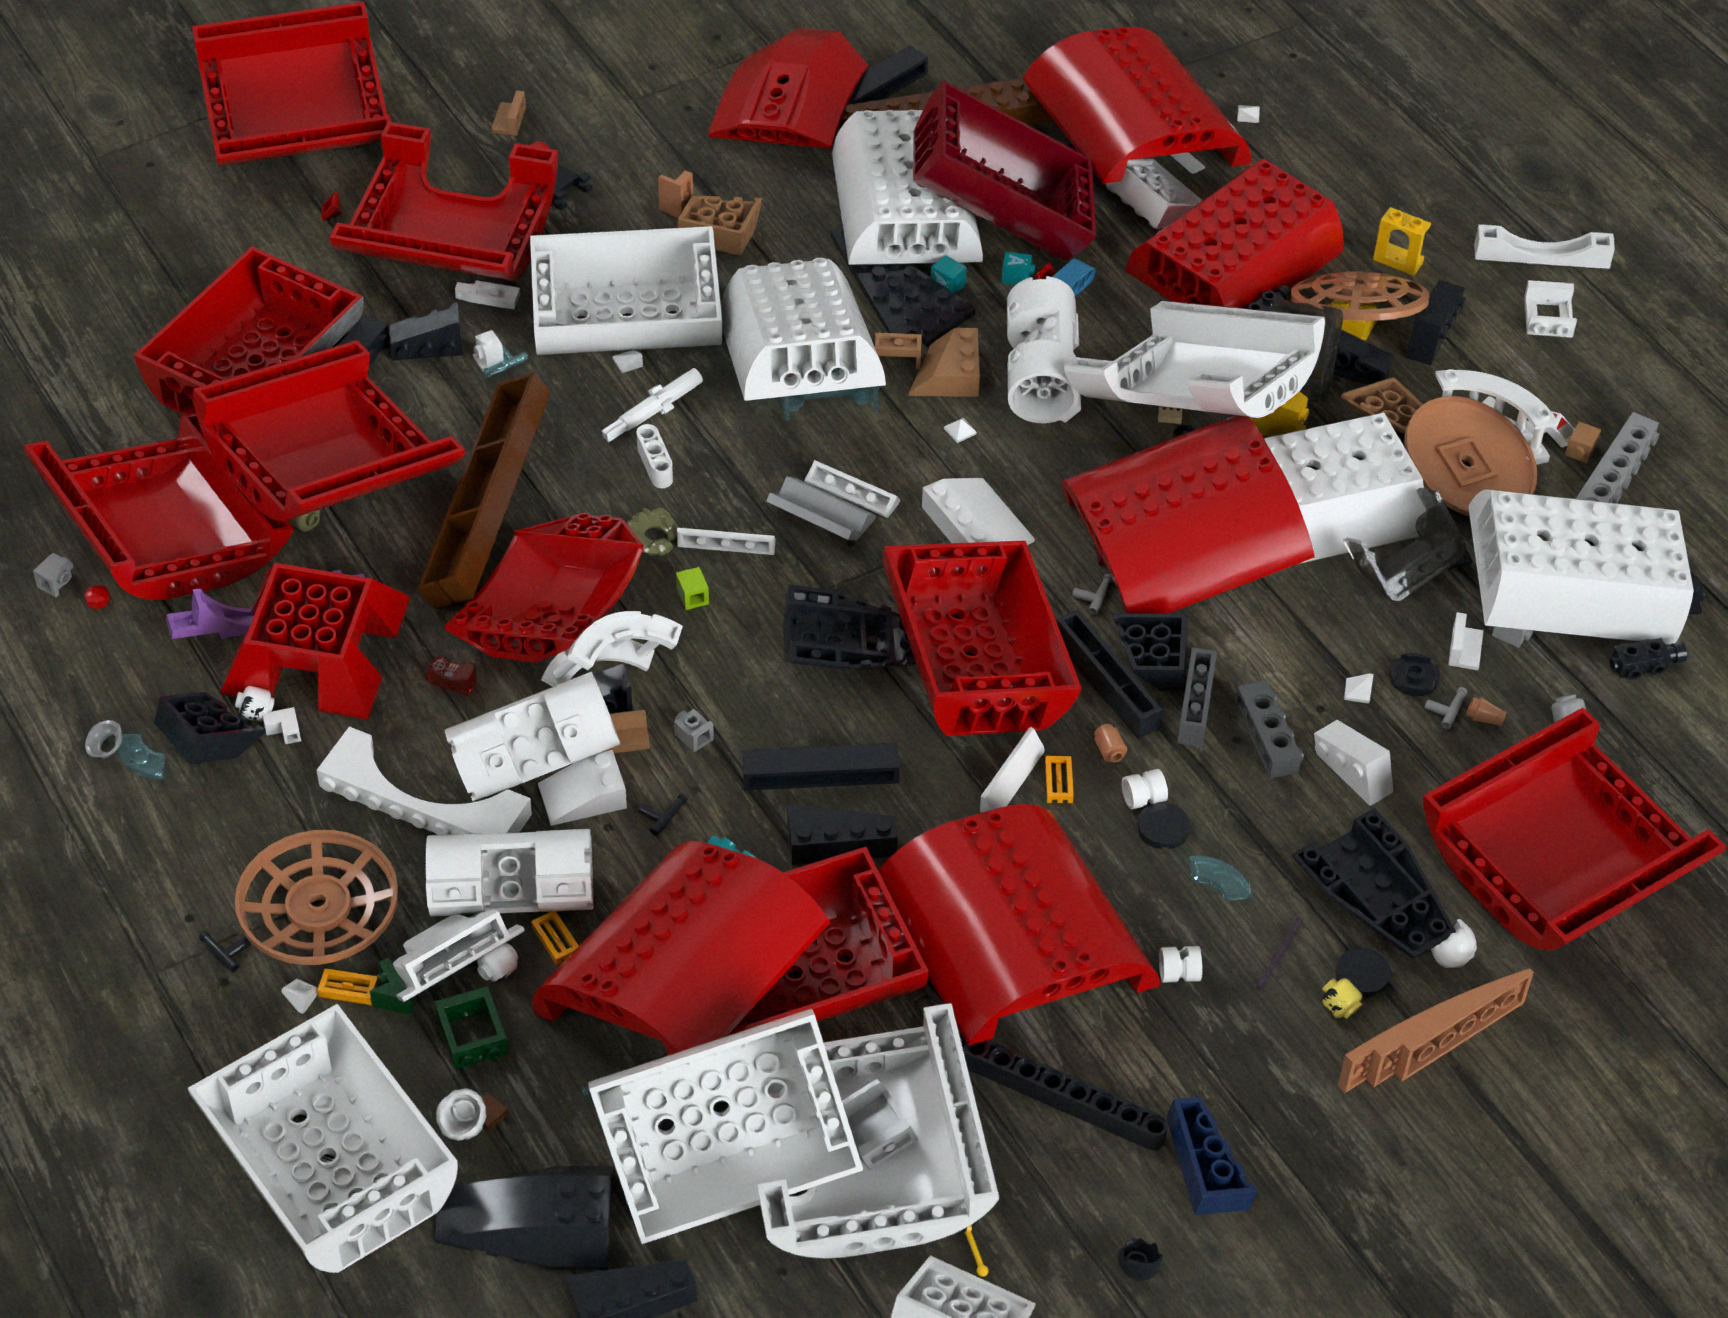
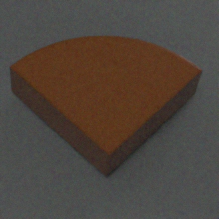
[483,1093,509,1131]

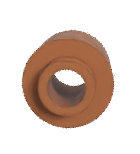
[1094,724,1127,763]

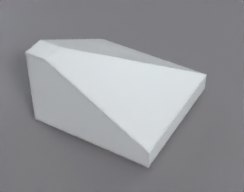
[1237,105,1259,123]
[612,350,643,373]
[1344,674,1373,703]
[281,979,318,1014]

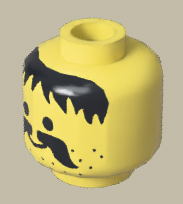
[1321,978,1363,1019]

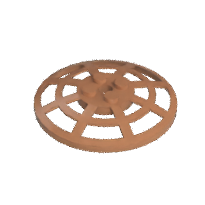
[1291,271,1429,321]
[235,830,399,965]

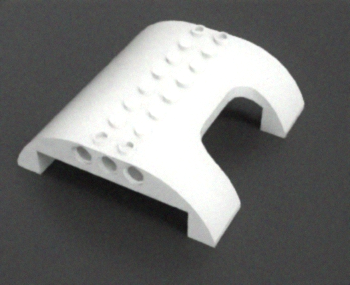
[1064,301,1325,418]
[757,1003,999,1258]

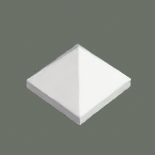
[944,418,977,443]

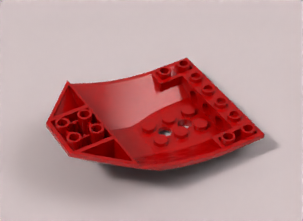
[708,28,869,148]
[444,513,643,663]

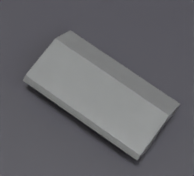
[767,476,877,541]

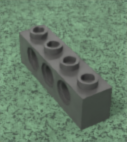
[1177,647,1217,747]
[1235,680,1304,779]

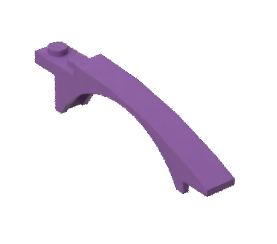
[166,570,365,639]

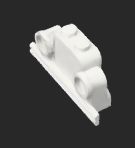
[393,909,525,1002]

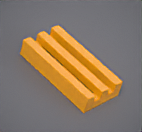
[1045,756,1074,803]
[531,911,579,965]
[317,968,379,1005]

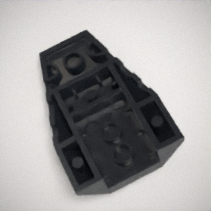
[783,584,917,669]
[435,1166,614,1270]

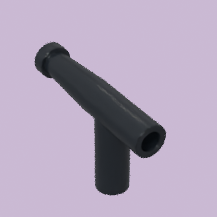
[638,794,688,836]
[199,931,251,972]

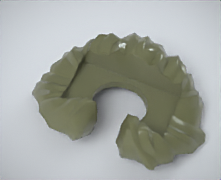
[626,507,679,556]

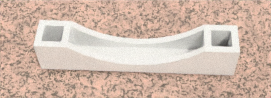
[1474,225,1615,269]

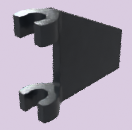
[552,164,592,210]

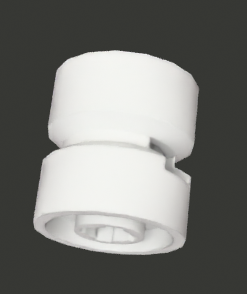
[1122,769,1168,809]
[1159,946,1202,983]

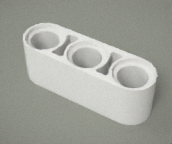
[637,424,673,488]

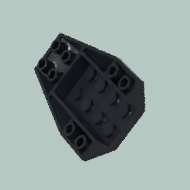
[1292,808,1456,959]

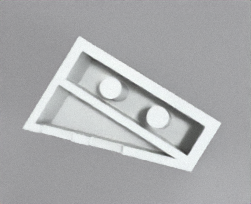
[1314,720,1393,806]

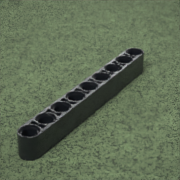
[957,1027,1168,1150]

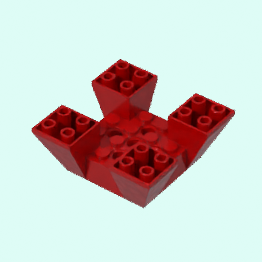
[220,563,410,720]

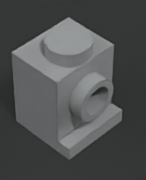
[33,553,73,597]
[674,709,714,752]

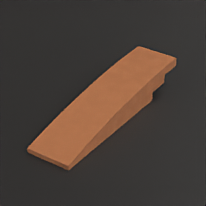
[1338,968,1534,1093]

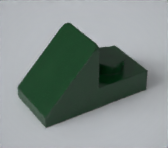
[370,957,414,1015]

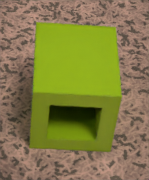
[676,567,709,610]

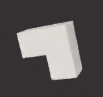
[263,707,301,744]

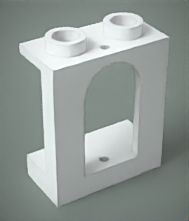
[1524,280,1577,337]

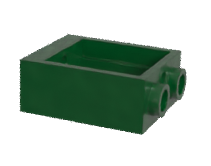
[434,986,508,1069]

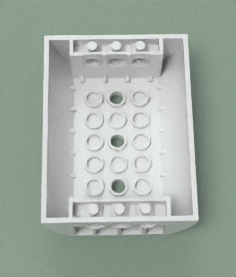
[832,110,983,265]
[530,226,722,355]
[721,258,886,401]
[1264,413,1426,564]
[1468,489,1694,644]
[188,1004,458,1273]
[589,1009,863,1244]

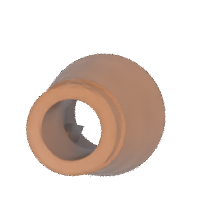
[1466,697,1506,726]

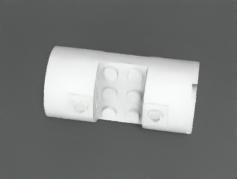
[1007,276,1081,423]
[445,672,620,802]
[426,829,593,917]

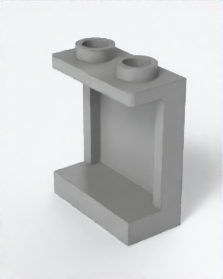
[841,1078,918,1170]

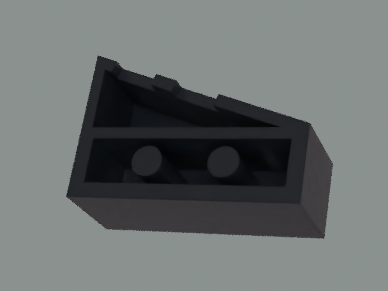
[390,302,462,360]

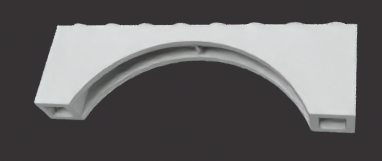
[317,727,532,835]

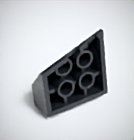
[1112,613,1188,690]
[154,692,265,764]

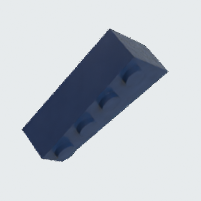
[1166,1097,1257,1215]

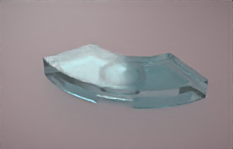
[115,734,166,779]
[1189,855,1252,901]

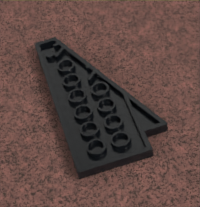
[831,223,976,347]

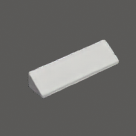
[804,460,901,518]
[677,528,776,555]
[980,727,1045,813]

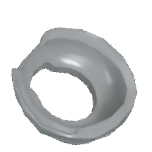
[85,720,122,759]

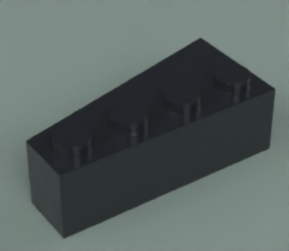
[1405,280,1466,366]
[1307,313,1393,385]

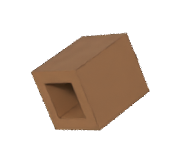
[1565,421,1601,463]

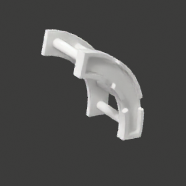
[1435,369,1559,464]
[541,611,683,687]

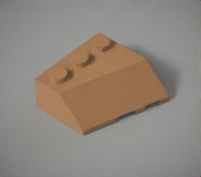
[678,196,762,256]
[909,328,980,397]
[1341,377,1423,440]

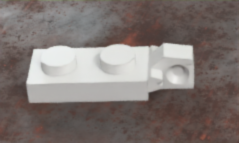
[455,280,520,310]

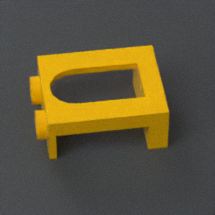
[1373,207,1431,276]

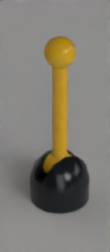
[958,1222,988,1277]

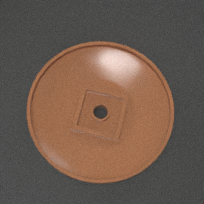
[1404,396,1537,516]

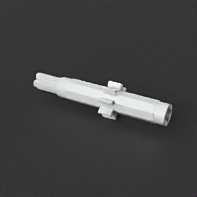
[601,368,703,442]

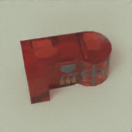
[425,657,477,696]

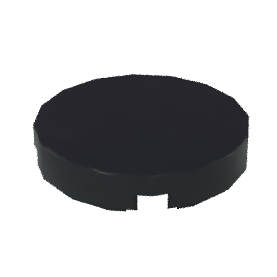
[1389,653,1440,696]
[1138,803,1190,849]
[1336,948,1391,997]

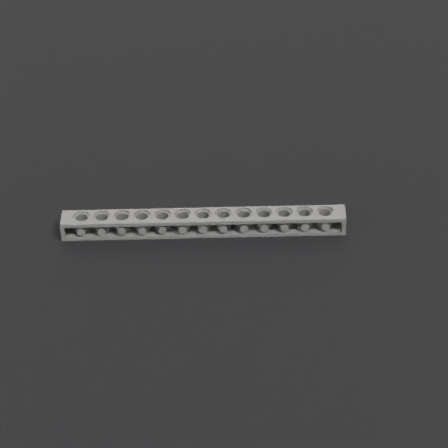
[1492,412,1660,648]

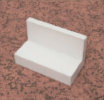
[1448,612,1483,670]

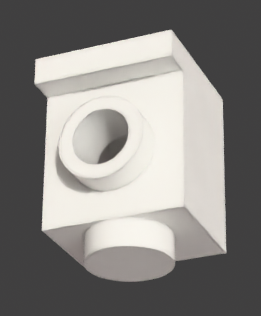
[473,330,504,372]

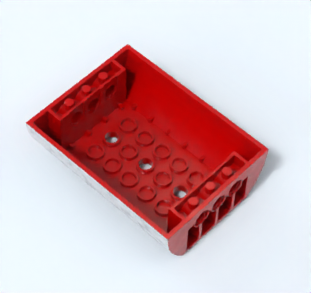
[134,246,364,415]

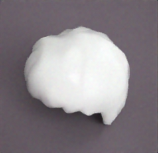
[1430,919,1477,968]
[436,1088,486,1141]

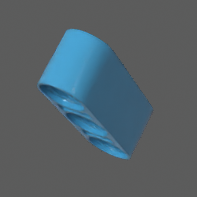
[1053,258,1096,296]

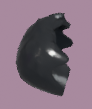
[1117,1238,1163,1281]

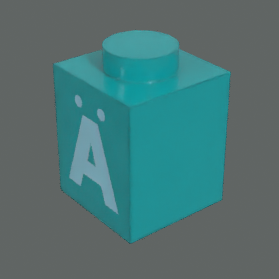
[1002,252,1036,285]
[931,255,967,293]

